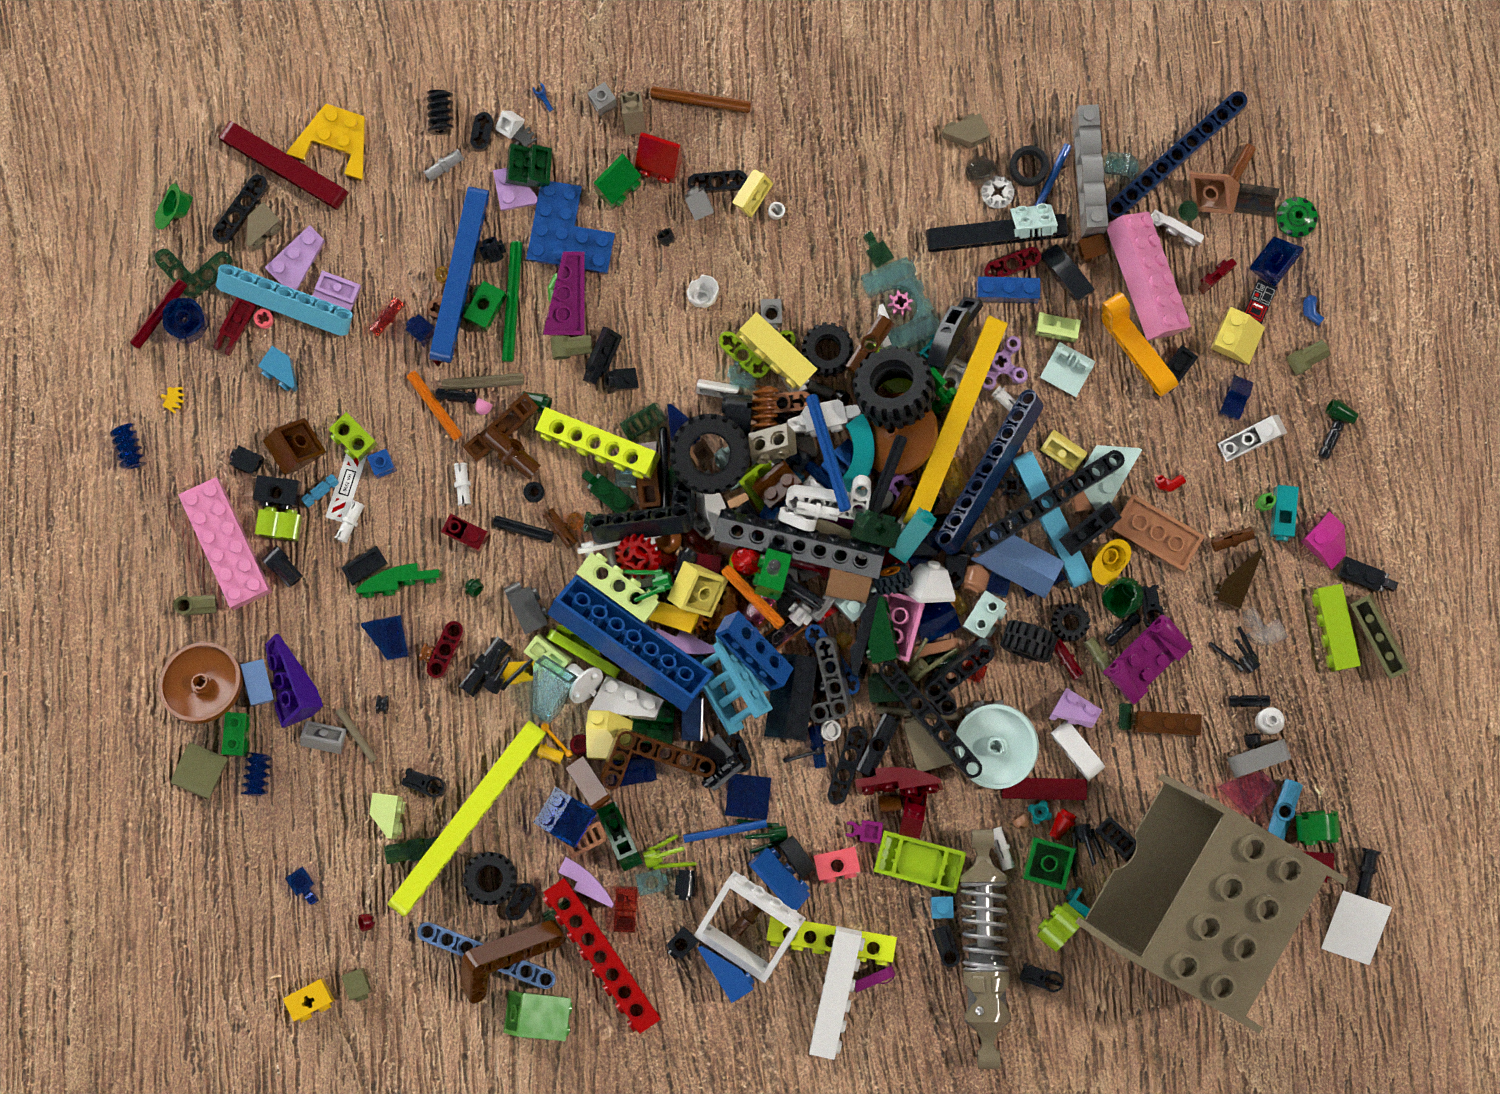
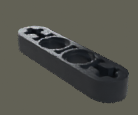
[212,174,268,244]
[827,726,867,805]

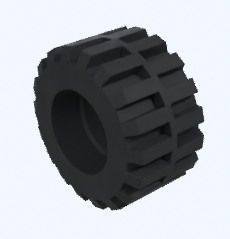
[801,322,854,378]
[1000,620,1058,663]
[463,852,518,906]

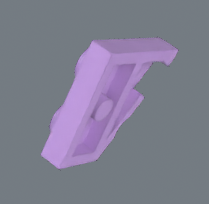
[493,168,538,211]
[1049,688,1102,728]

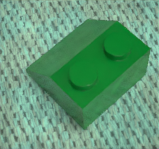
[593,153,642,209]

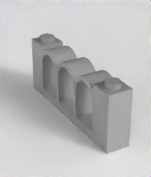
[1072,104,1108,239]

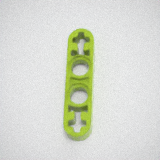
[545,629,621,679]

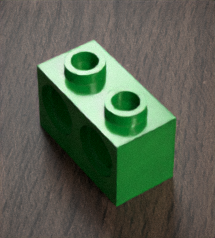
[221,712,251,757]

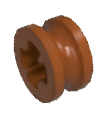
[419,643,435,664]

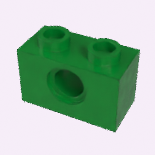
[463,281,507,332]

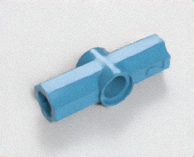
[1267,779,1303,840]

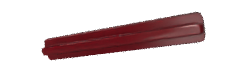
[130,279,187,349]

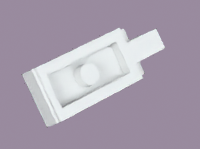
[1151,210,1204,246]

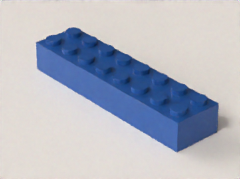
[547,574,713,713]

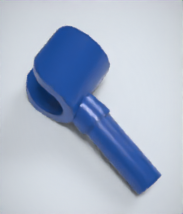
[533,83,554,112]

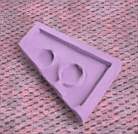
[265,225,325,290]

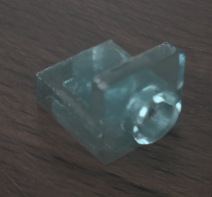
[1104,152,1138,179]
[727,361,756,390]

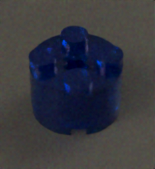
[162,298,209,344]

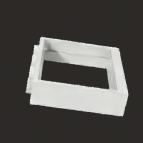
[694,871,806,983]

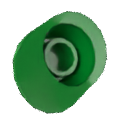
[155,183,193,230]

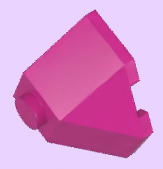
[1300,511,1346,570]

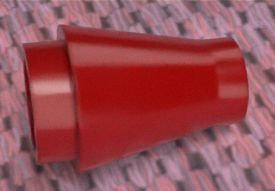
[1049,808,1077,841]

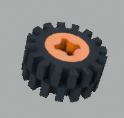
[873,562,913,595]

